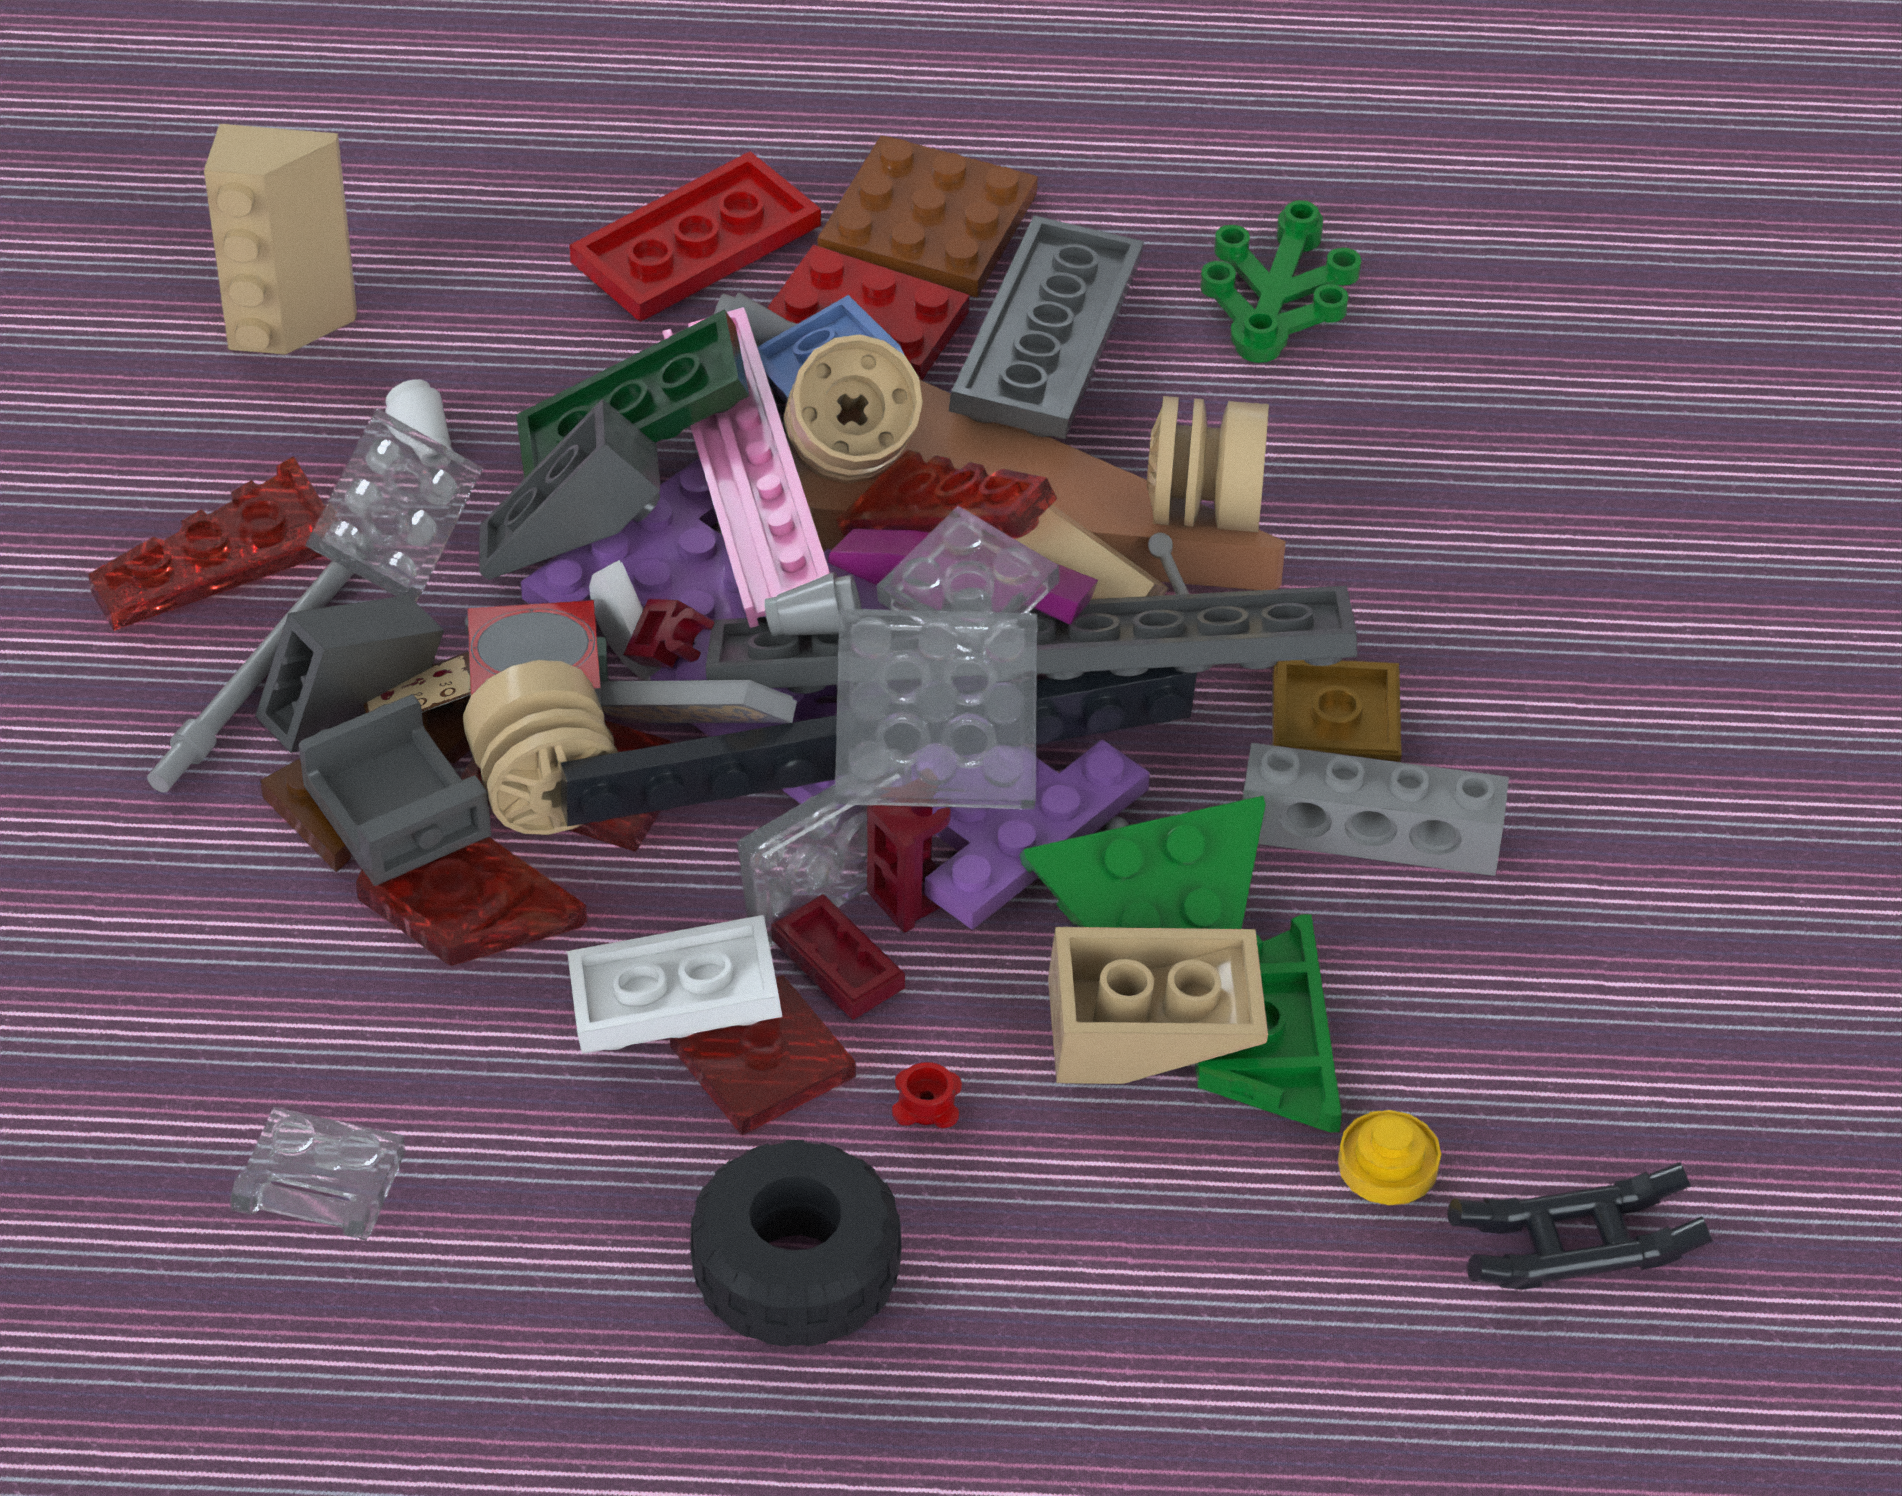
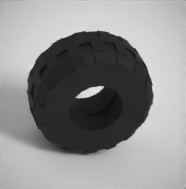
[690,1140,902,1347]

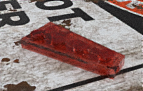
[88,456,343,631]

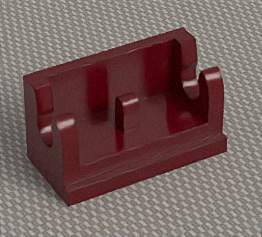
[867,775,951,933]

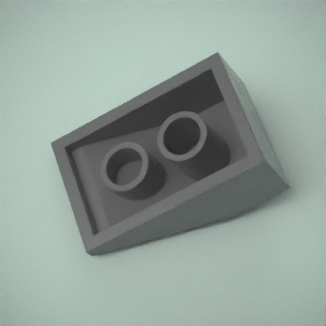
[479,399,661,580]

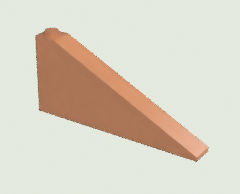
[789,380,1286,590]

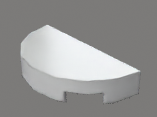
[589,560,662,681]

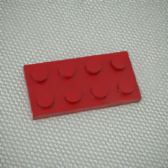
[569,151,821,322]

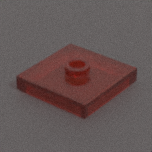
[669,975,856,1135]

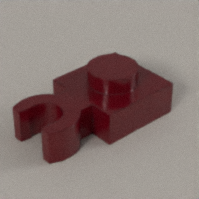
[623,599,715,668]

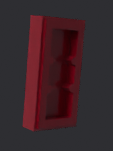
[771,894,905,1020]

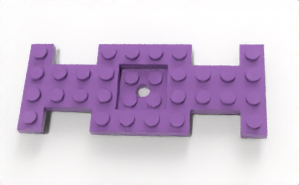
[521,458,1150,930]

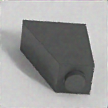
[255,595,444,753]

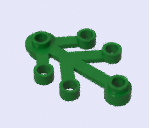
[1200,200,1361,363]

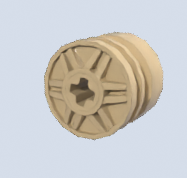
[784,334,923,484]
[1146,396,1269,532]
[463,660,618,835]

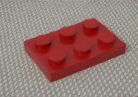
[767,245,970,381]

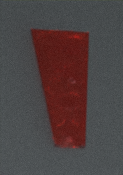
[836,450,1058,539]

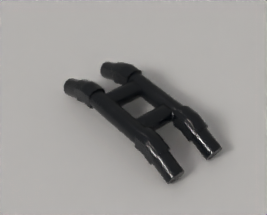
[1447,1161,1714,1290]

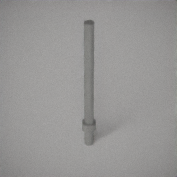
[147,536,372,793]

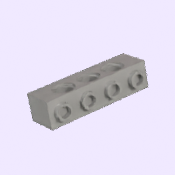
[1243,743,1509,876]

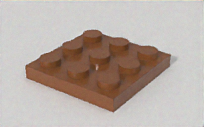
[818,135,1038,298]

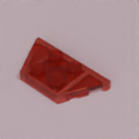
[356,837,587,967]

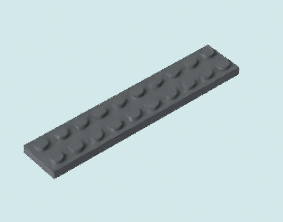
[706,586,1357,694]

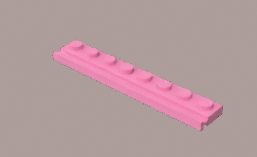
[662,307,830,628]

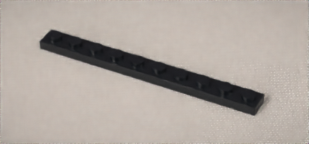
[561,667,1197,827]

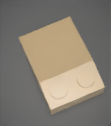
[1048,927,1268,1084]

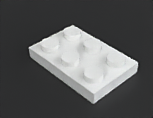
[567,915,783,1054]

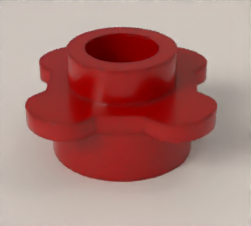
[892,1062,962,1128]

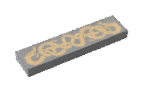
[600,680,797,723]

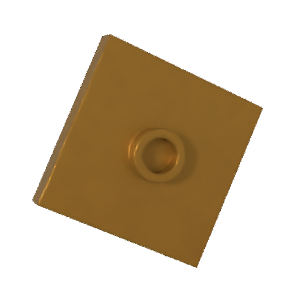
[1272,660,1402,762]

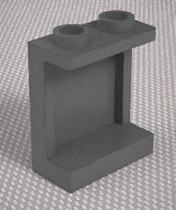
[299,695,491,886]

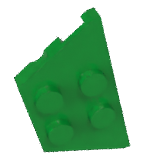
[1019,795,1266,929]
[1195,914,1342,1133]

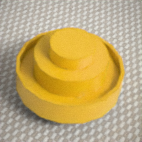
[1338,1110,1441,1205]

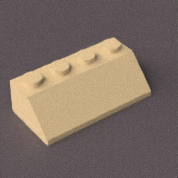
[204,124,357,355]

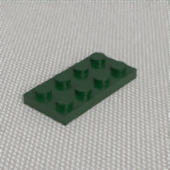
[516,309,750,479]

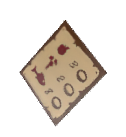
[363,651,471,713]

